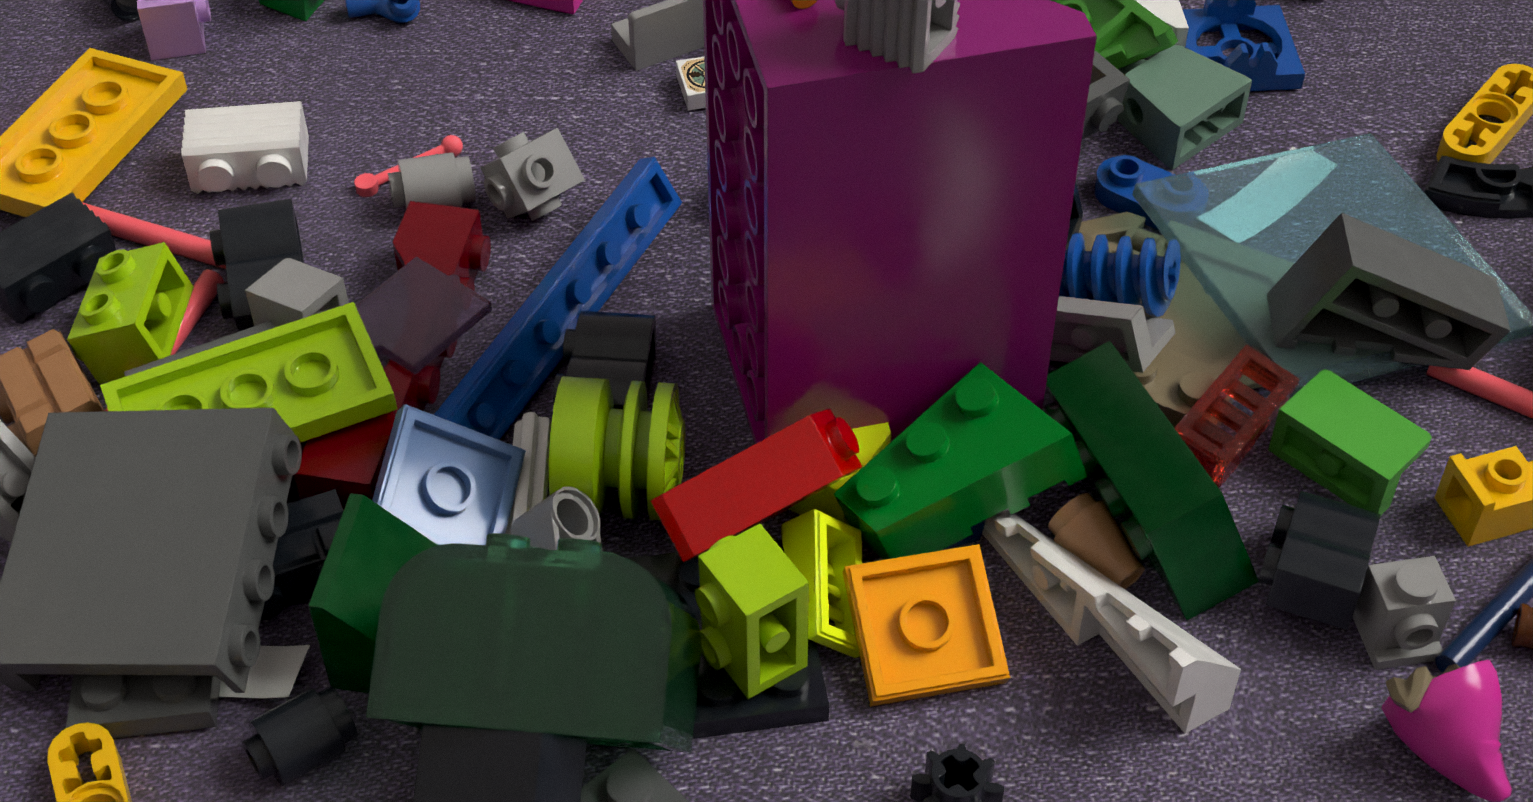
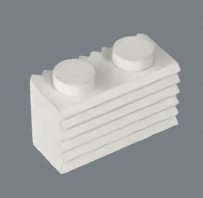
[181,101,309,194]

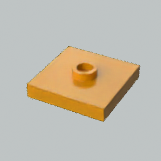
[843,544,1010,707]

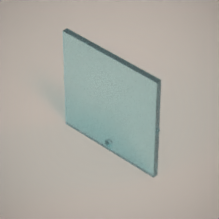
[1132,133,1533,399]

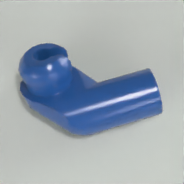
[345,0,420,23]

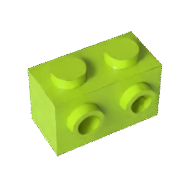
[67,242,194,384]
[695,524,809,699]

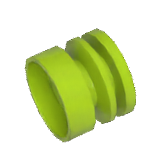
[549,376,686,520]

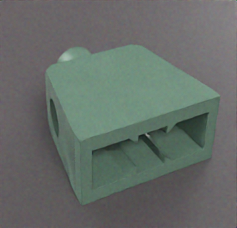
[1117,45,1252,170]

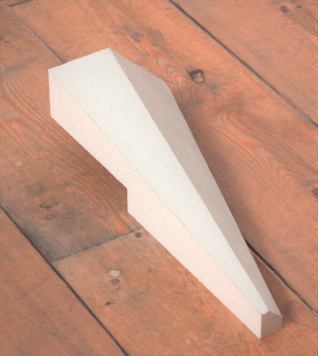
[982,509,1241,734]

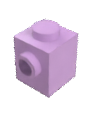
[137,0,211,61]

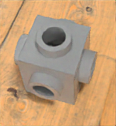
[480,128,585,221]

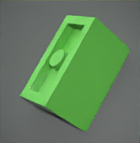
[1268,369,1432,516]

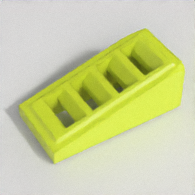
[781,509,862,658]

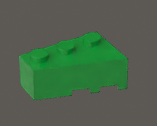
[834,362,1087,560]

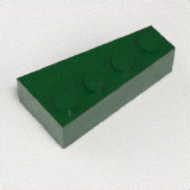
[1043,341,1258,620]

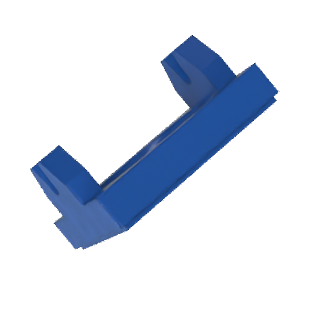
[1183,0,1305,92]

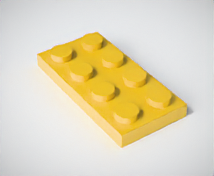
[0,48,187,217]

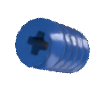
[1059,233,1181,317]

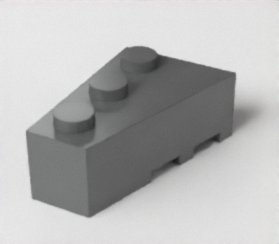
[1266,212,1511,370]

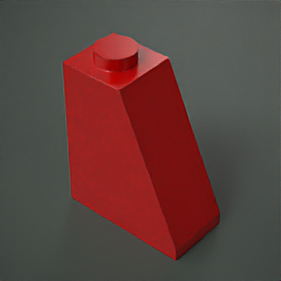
[651,408,862,562]

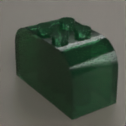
[366,533,702,753]

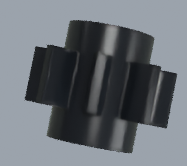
[910,744,1004,802]

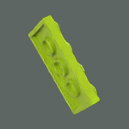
[100,302,397,443]

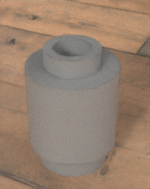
[388,152,476,211]

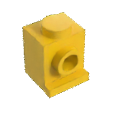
[1434,446,1533,547]

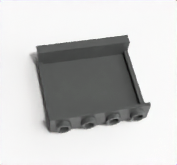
[0,408,302,693]

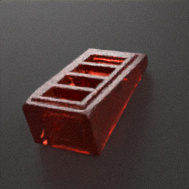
[1175,344,1300,488]

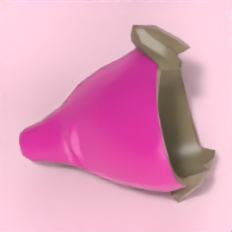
[1381,659,1512,802]

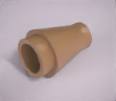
[1048,493,1145,590]

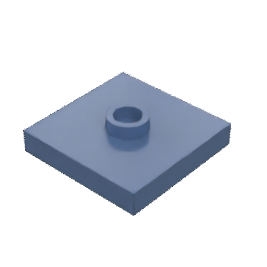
[372,404,526,576]

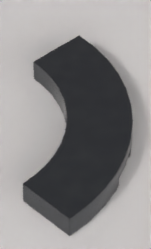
[1420,155,1533,219]

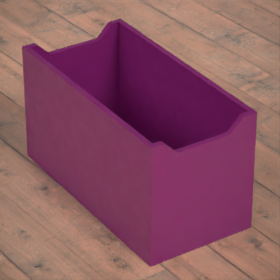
[703,0,1097,444]

